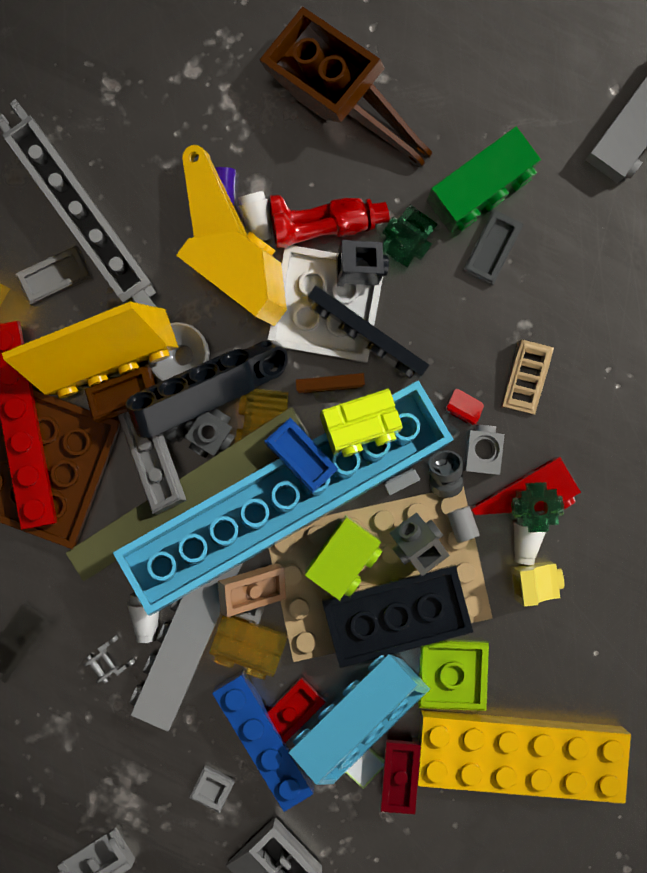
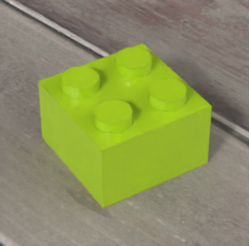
[305,515,382,601]

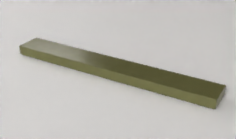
[66,407,311,582]

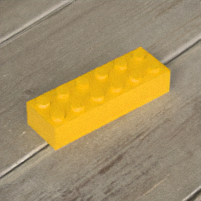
[418,710,631,804]

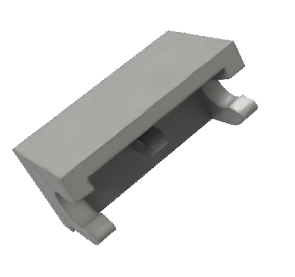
[57,827,136,873]

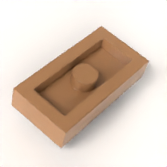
[218,563,286,617]

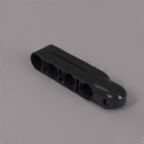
[125,340,288,438]

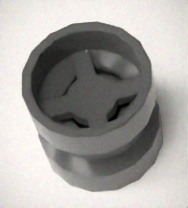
[428,450,464,498]

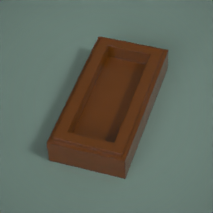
[84,365,155,423]
[296,373,365,394]

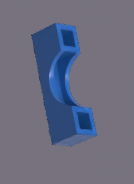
[212,669,314,812]

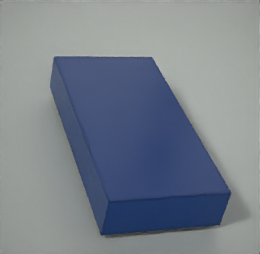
[264,417,338,494]

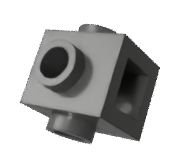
[184,408,235,458]
[389,512,450,576]

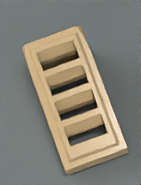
[502,340,554,415]

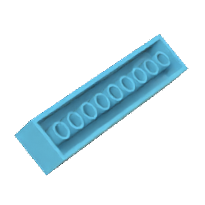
[113,380,454,616]

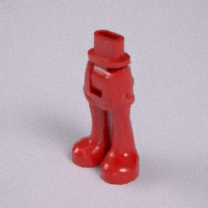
[269,195,390,248]

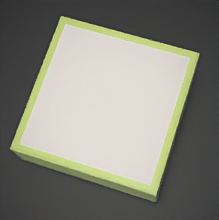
[345,748,384,789]

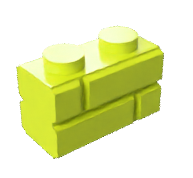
[320,388,403,457]

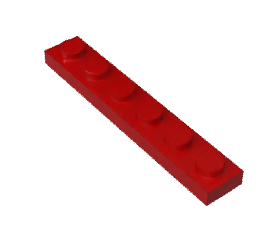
[0,321,57,530]

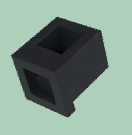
[336,240,389,287]

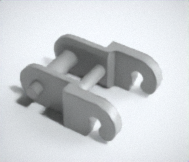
[83,635,135,684]

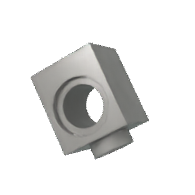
[463,424,505,475]

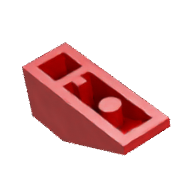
[470,457,581,515]

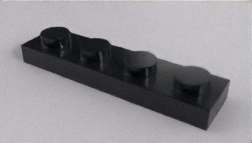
[308,285,429,379]

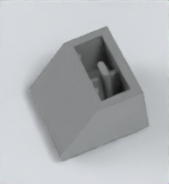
[226,817,322,873]

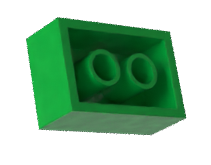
[427,126,541,233]

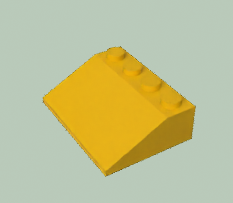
[2,302,179,399]

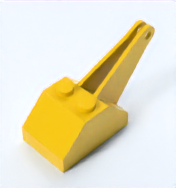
[176,145,287,326]

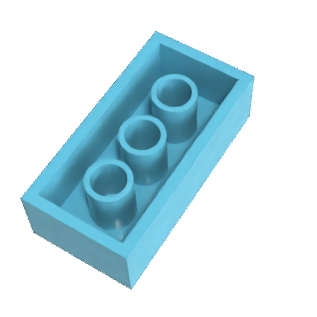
[288,654,430,785]

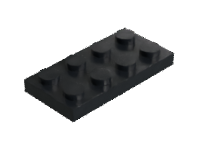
[322,564,473,668]

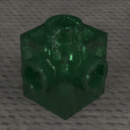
[382,204,438,268]
[511,482,564,532]

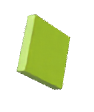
[418,640,489,711]

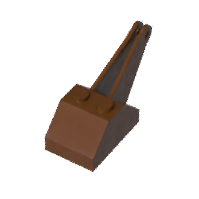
[259,6,433,168]

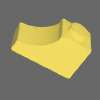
[511,561,564,607]

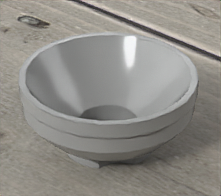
[148,322,210,381]

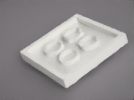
[268,245,383,363]

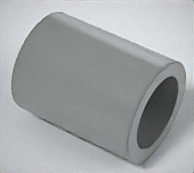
[447,506,480,543]

